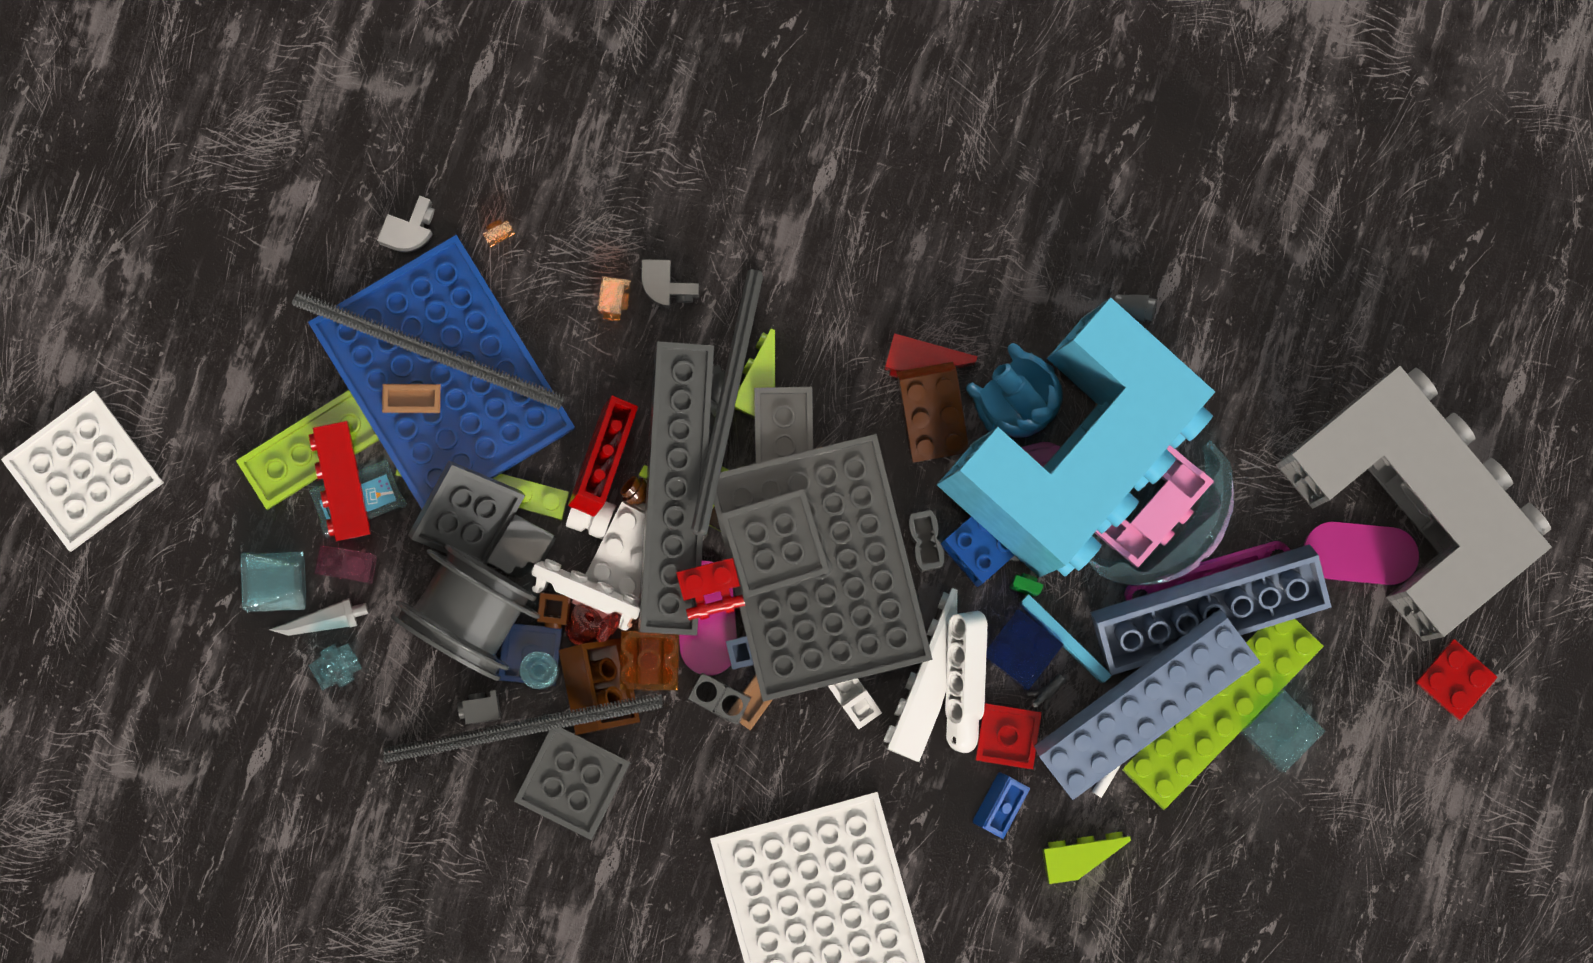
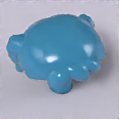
[966,343,1063,438]

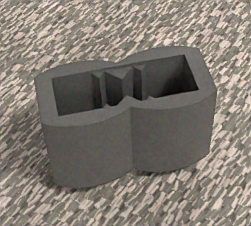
[908,510,944,572]

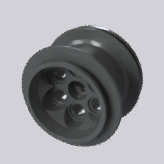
[390,544,540,681]

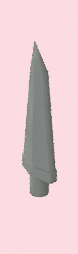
[270,598,369,636]

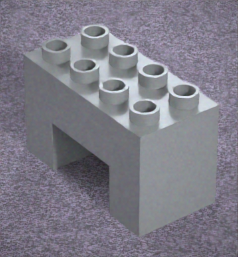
[1276,366,1552,641]

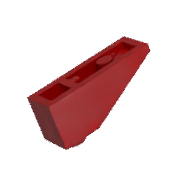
[884,333,977,378]

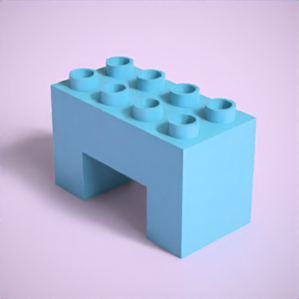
[937,298,1215,577]

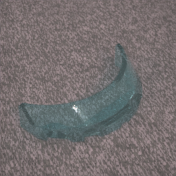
[1087,440,1234,585]

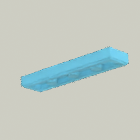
[1020,594,1112,683]

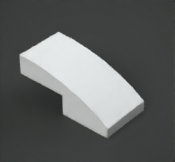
[828,678,882,729]

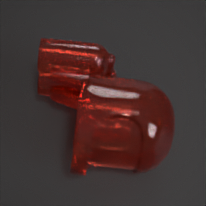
[566,604,621,645]

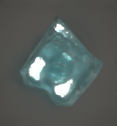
[241,552,306,612]

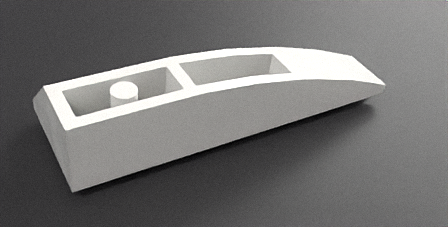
[883,588,957,762]

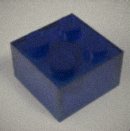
[986,609,1064,691]

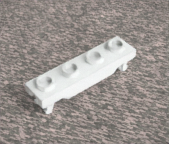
[532,559,640,631]

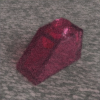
[315,545,377,584]

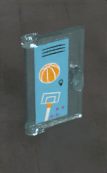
[309,459,406,538]

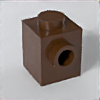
[537,591,572,629]

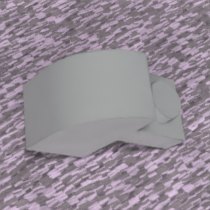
[377,195,435,253]

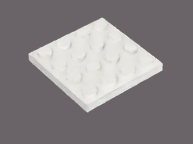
[1,391,164,552]

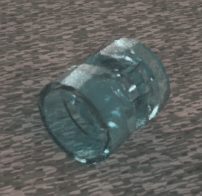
[520,651,560,690]

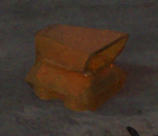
[620,631,679,691]

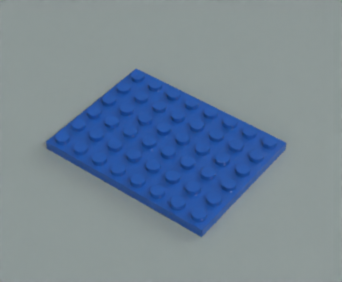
[308,235,575,509]

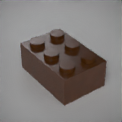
[896,362,969,463]

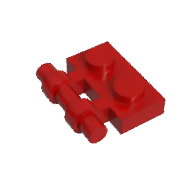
[676,557,745,620]

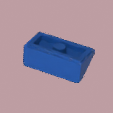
[973,772,1030,839]

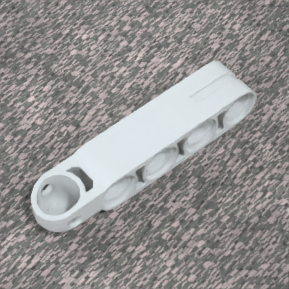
[945,611,987,753]

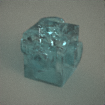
[308,643,362,691]

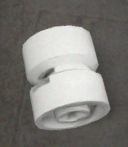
[566,502,617,540]

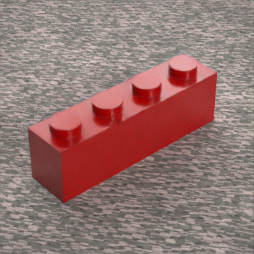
[568,395,638,517]
[309,421,371,541]

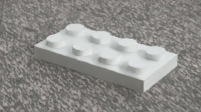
[571,501,645,630]

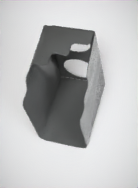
[487,514,556,579]
[688,673,752,725]

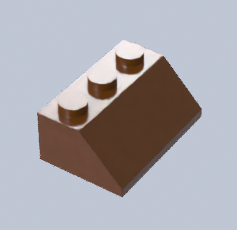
[559,638,640,735]

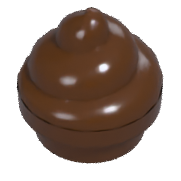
[620,476,647,505]

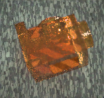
[597,276,631,321]

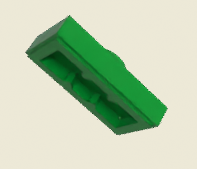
[1009,573,1044,598]

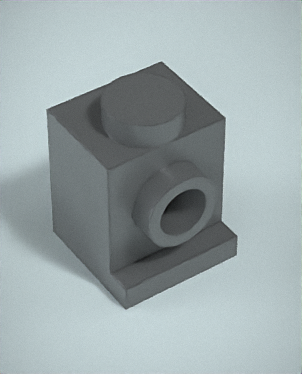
[457,690,502,725]

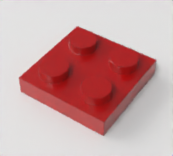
[1415,639,1498,721]
[975,703,1042,770]

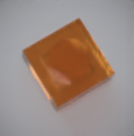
[483,220,515,248]

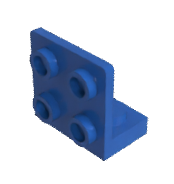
[941,516,1014,587]

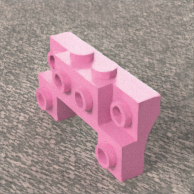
[1095,445,1214,568]

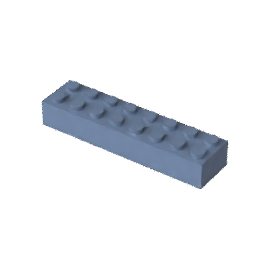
[1090,544,1331,675]
[1034,609,1260,800]

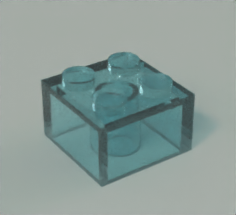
[1240,690,1325,772]

